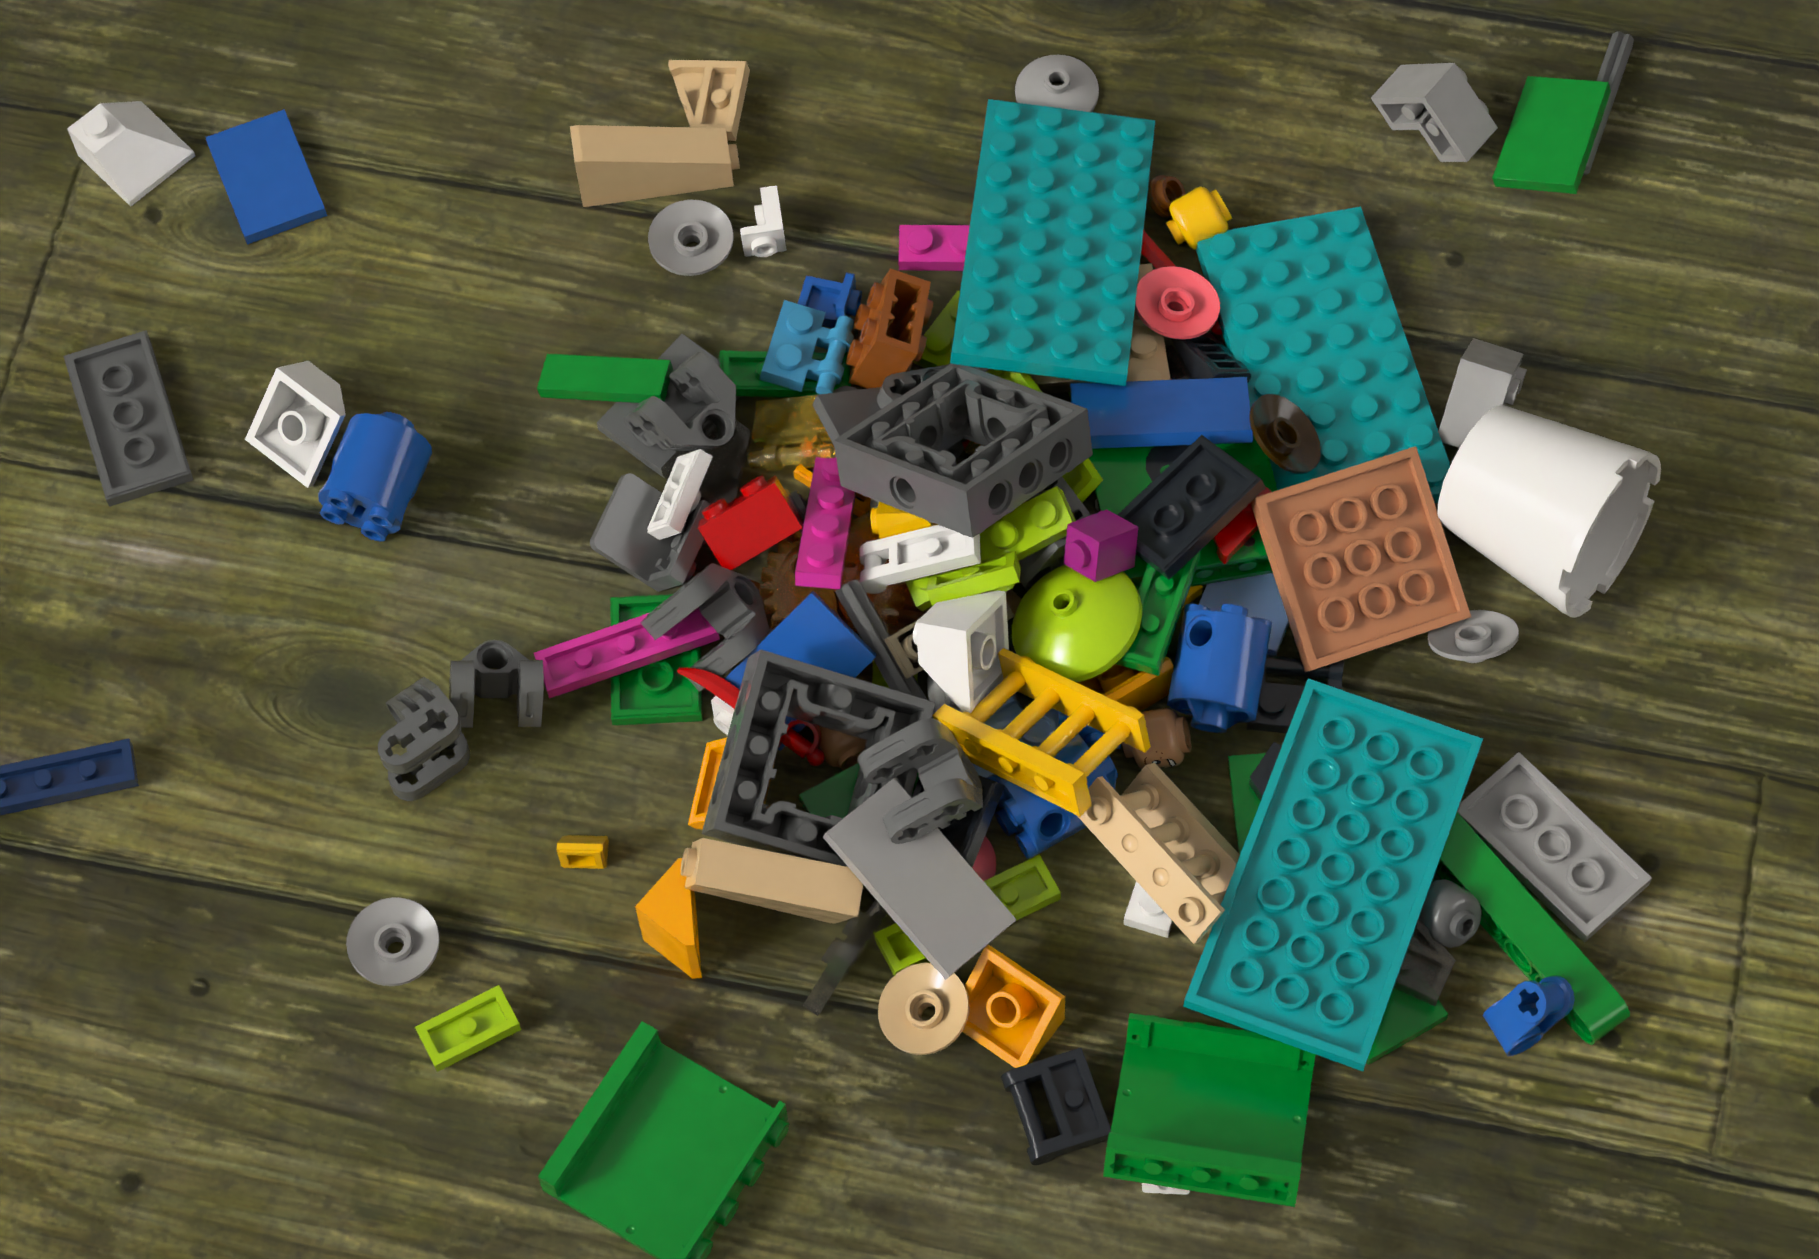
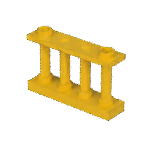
[932,648,1151,817]

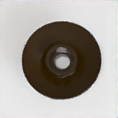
[1249,394,1321,474]

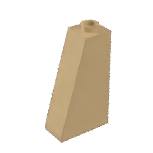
[570,125,740,207]
[681,838,863,924]

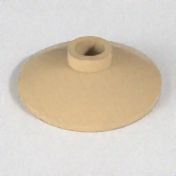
[878,963,970,1055]

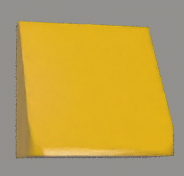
[556,835,609,869]

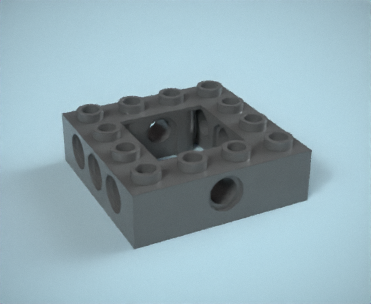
[833,364,1093,538]
[701,650,935,867]

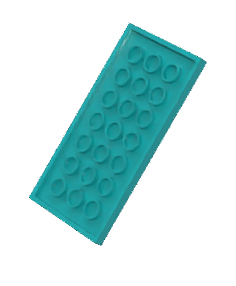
[950,99,1155,386]
[1196,206,1450,503]
[1183,679,1483,1071]

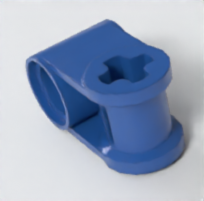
[1483,976,1575,1056]

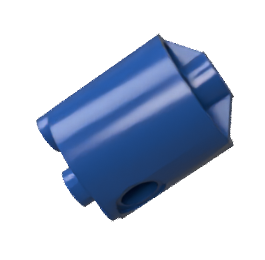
[318,412,432,542]
[1167,604,1272,733]
[987,734,1118,859]

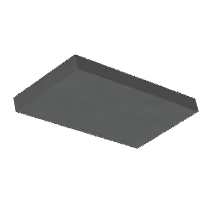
[64,330,193,507]

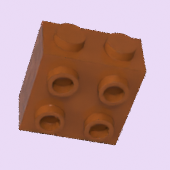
[846,268,933,389]

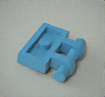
[760,300,854,394]

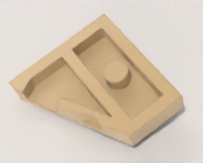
[668,60,750,141]

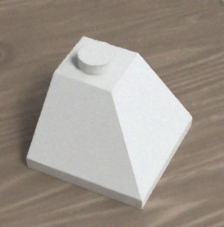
[67,101,195,206]
[245,361,346,488]
[913,590,1009,713]

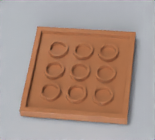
[1250,446,1471,672]

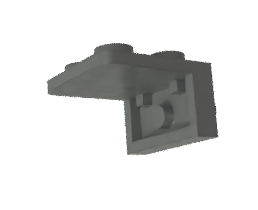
[590,473,711,592]

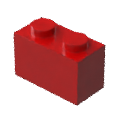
[698,475,803,570]

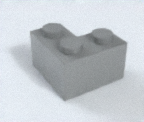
[1371,63,1498,162]
[1438,338,1527,448]

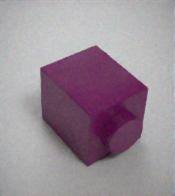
[1064,509,1138,582]

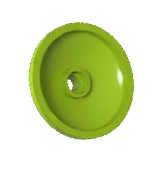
[1012,565,1142,682]

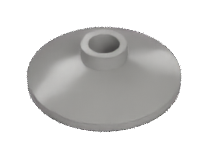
[1015,55,1099,112]
[648,200,734,276]
[1428,610,1519,663]
[346,897,440,986]

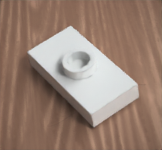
[647,449,713,540]

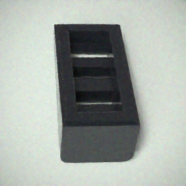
[1171,333,1251,383]

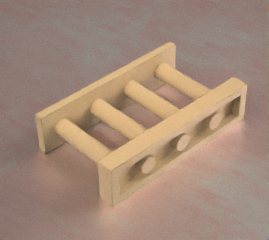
[1078,763,1240,944]

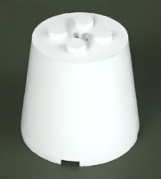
[1437,405,1661,618]

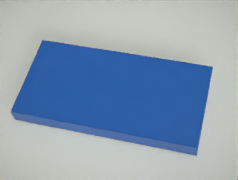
[1070,377,1253,449]

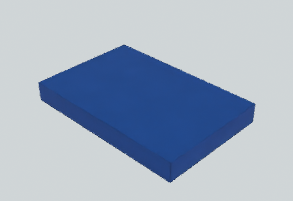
[205,109,327,244]
[724,591,877,751]

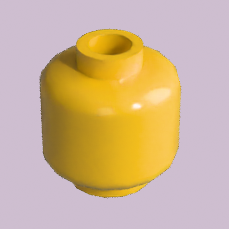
[1166,186,1233,250]

